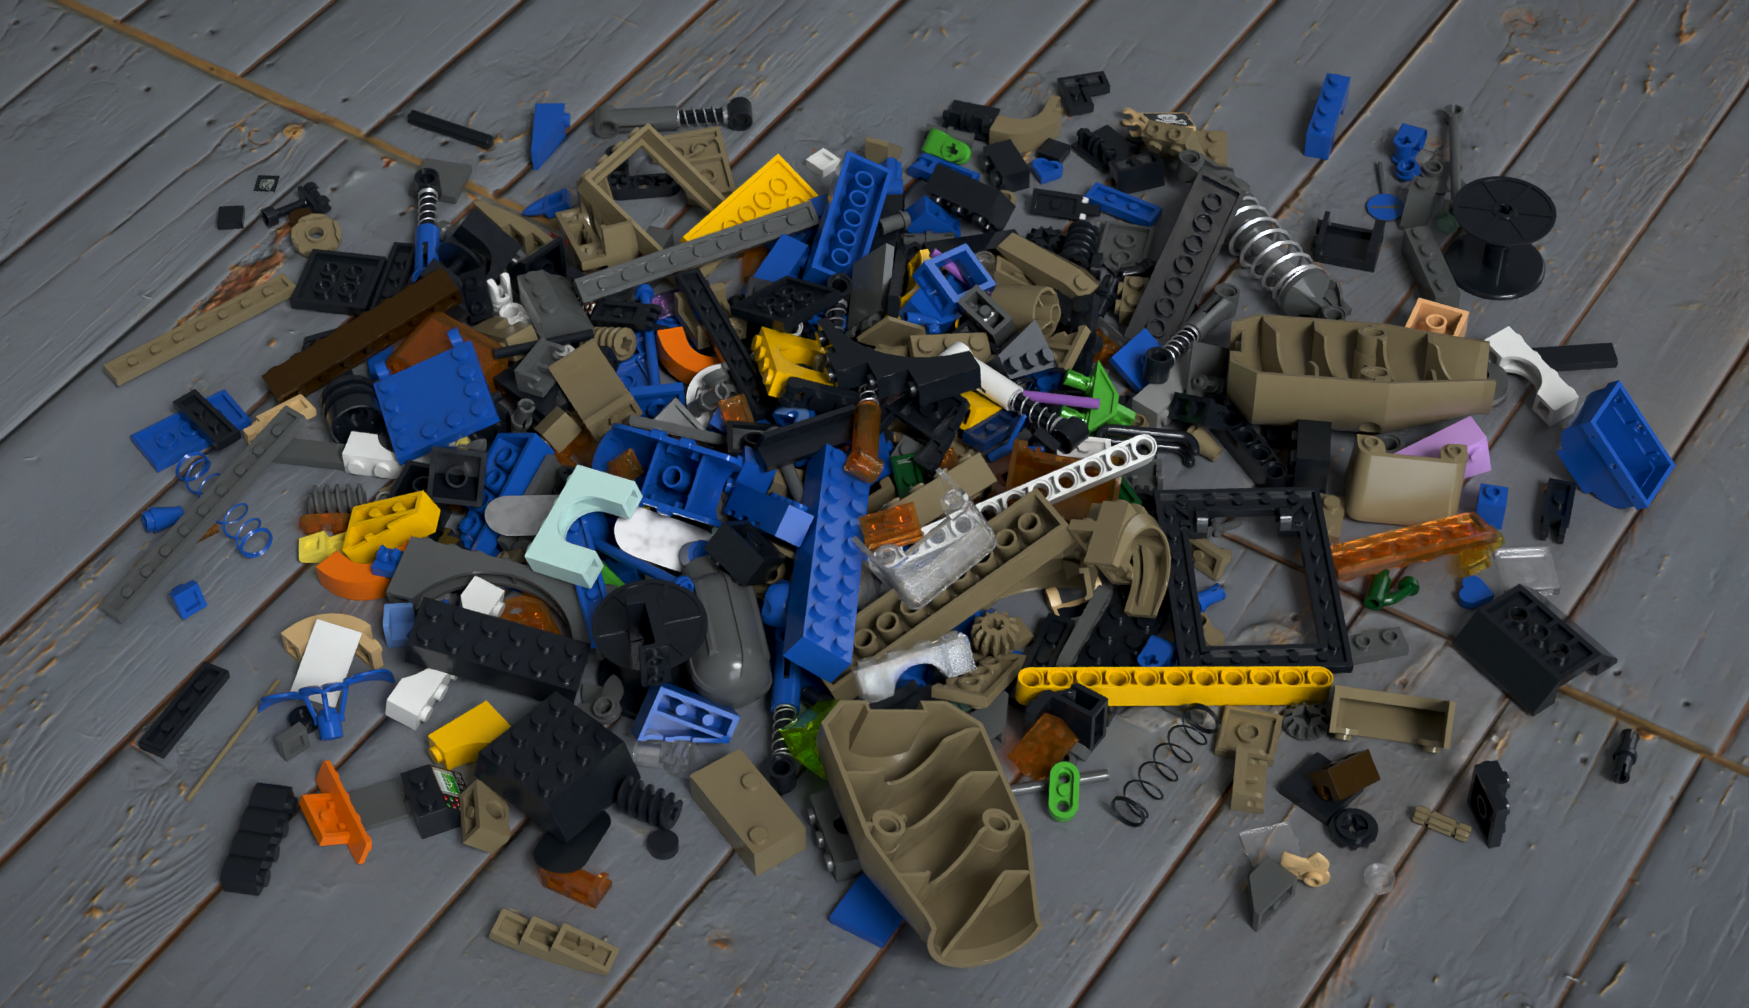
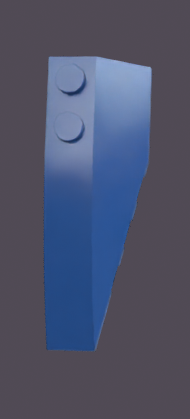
[459,433,555,555]

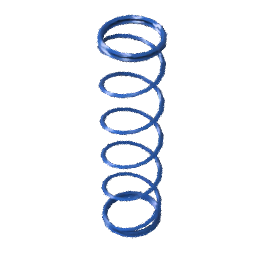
[175,451,273,558]

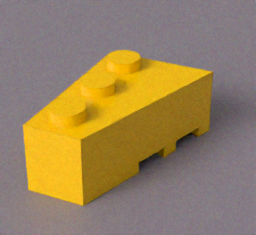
[342,490,441,564]

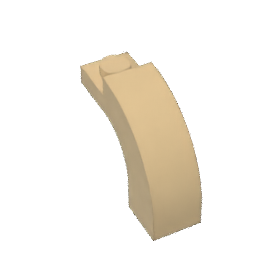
[281,613,384,670]

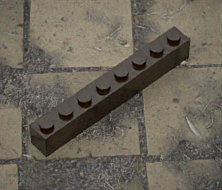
[262,267,463,404]

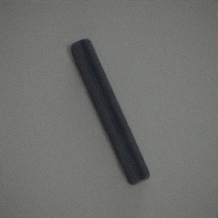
[407,110,494,149]

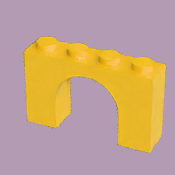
[751,327,834,398]

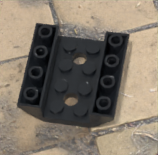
[1452,584,1618,717]

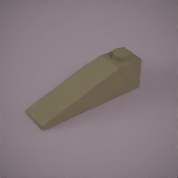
[996,232,1101,299]

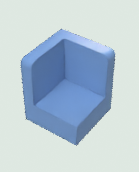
[383,603,416,648]

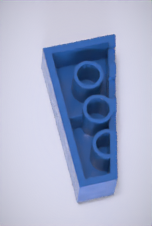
[723,482,814,547]

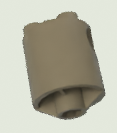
[990,283,1061,338]

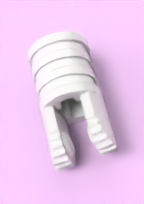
[487,272,513,316]

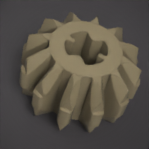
[971,609,1020,658]

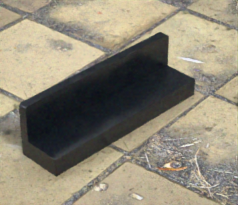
[752,404,860,473]

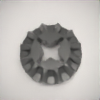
[1283,700,1330,741]

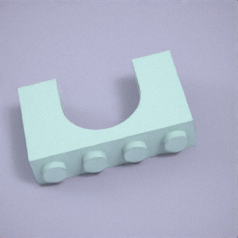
[524,465,643,589]

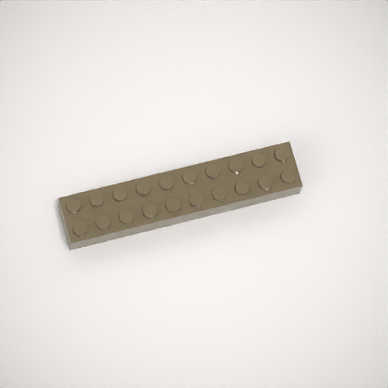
[816,487,1075,703]

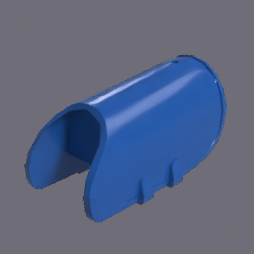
[592,423,743,528]

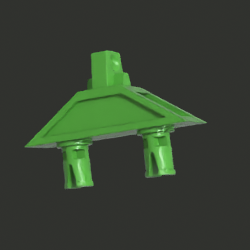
[1057,359,1136,437]

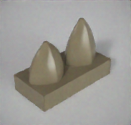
[1189,538,1232,581]

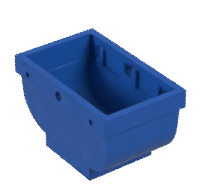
[1556,380,1676,510]

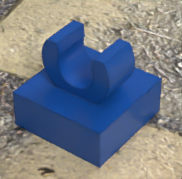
[371,545,404,579]
[169,580,208,620]

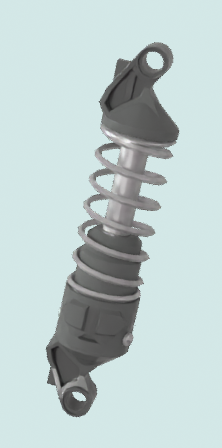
[1176,149,1352,320]

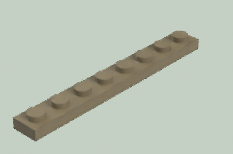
[103,273,296,387]

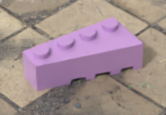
[1393,416,1491,479]

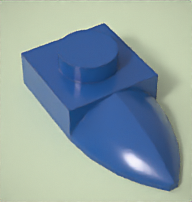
[522,188,571,218]

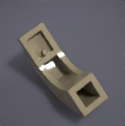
[989,95,1063,153]

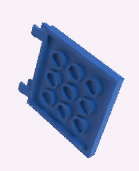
[373,327,500,466]

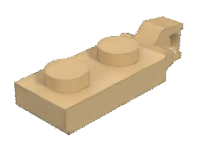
[243,394,317,445]

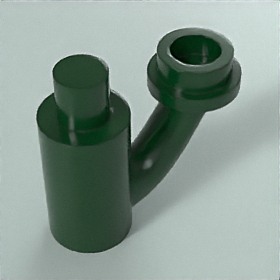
[1364,568,1420,611]

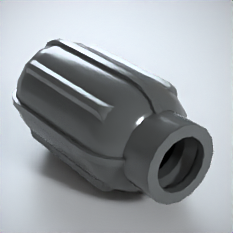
[681,555,772,709]

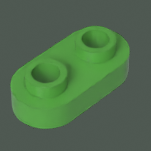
[1047,762,1080,822]

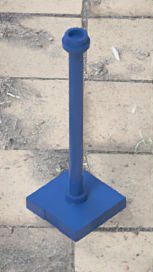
[629,284,685,419]
[585,511,694,592]

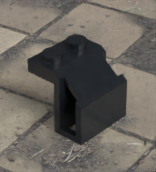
[1023,683,1108,754]

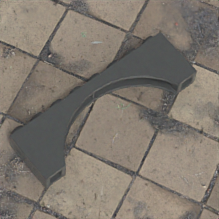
[386,536,618,661]

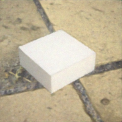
[806,148,841,178]

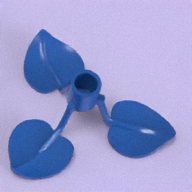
[258,669,395,741]

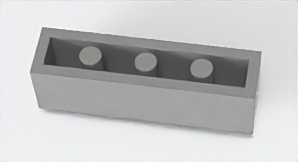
[1131,348,1191,428]

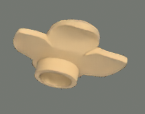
[1278,851,1330,887]

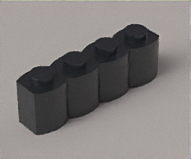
[220,782,298,896]

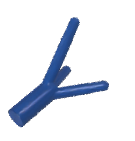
[987,414,1045,463]

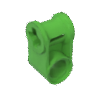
[921,127,971,165]

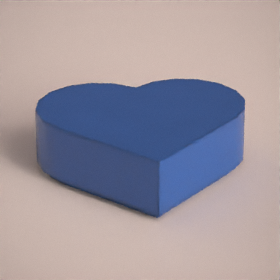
[1031,158,1063,185]
[1458,575,1494,609]

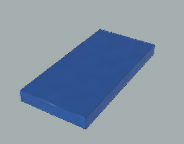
[130,389,252,473]

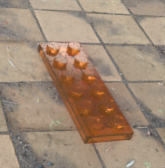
[1331,511,1497,581]

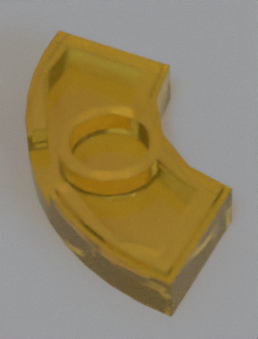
[1459,525,1505,577]

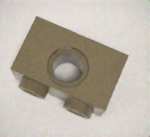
[459,779,511,854]

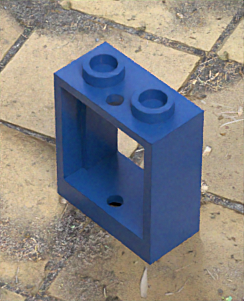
[912,243,996,318]

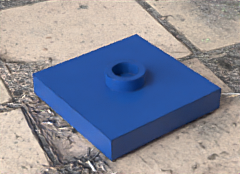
[1108,328,1162,394]

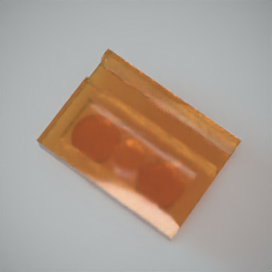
[859,502,924,556]

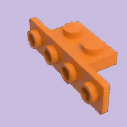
[299,760,372,864]

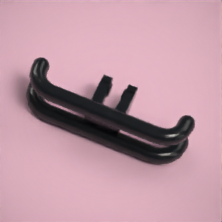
[1093,424,1200,468]

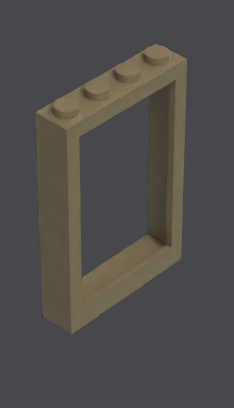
[577,123,730,292]

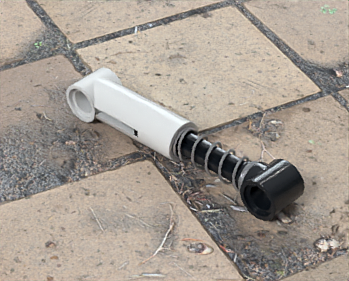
[938,342,1090,454]

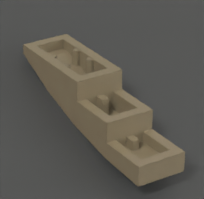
[473,200,553,255]
[488,908,620,976]

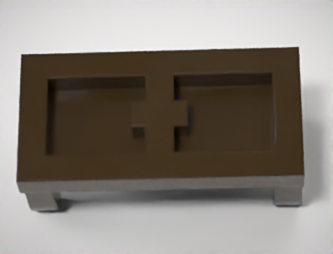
[1309,749,1381,802]

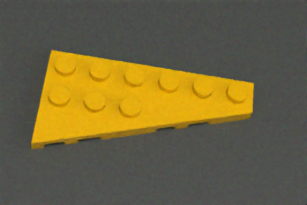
[680,154,819,243]

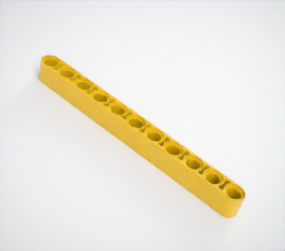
[1015,666,1333,706]

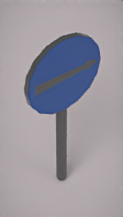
[1367,161,1404,222]

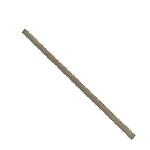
[185,679,281,802]

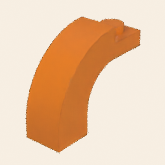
[655,326,722,385]
[316,540,409,601]

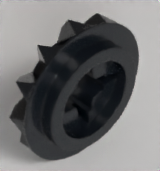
[1026,226,1065,254]
[1329,808,1378,851]

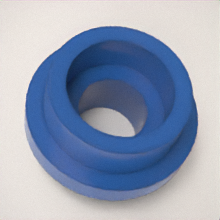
[1395,158,1421,181]

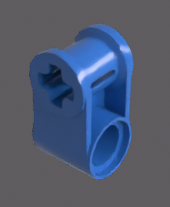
[1391,123,1427,165]
[1137,635,1177,667]

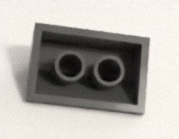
[517,270,594,338]

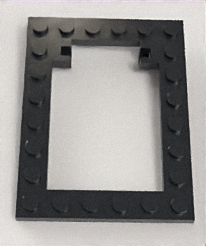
[1152,486,1354,673]

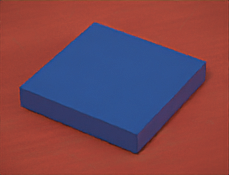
[830,873,904,949]

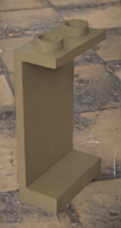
[548,338,643,443]

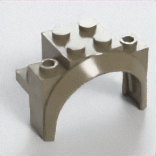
[555,177,639,275]
[1068,499,1171,619]
[982,516,1099,610]

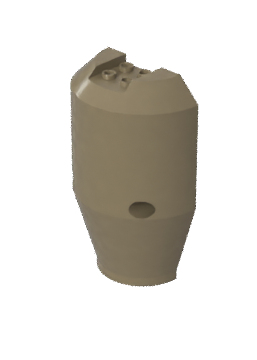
[1226,314,1496,434]
[816,700,1043,968]

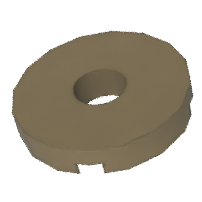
[291,214,342,258]

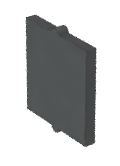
[348,778,409,831]

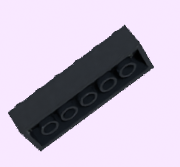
[405,597,591,704]

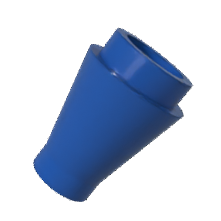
[141,506,184,534]

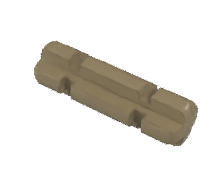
[1412,805,1472,842]

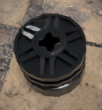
[320,374,386,444]

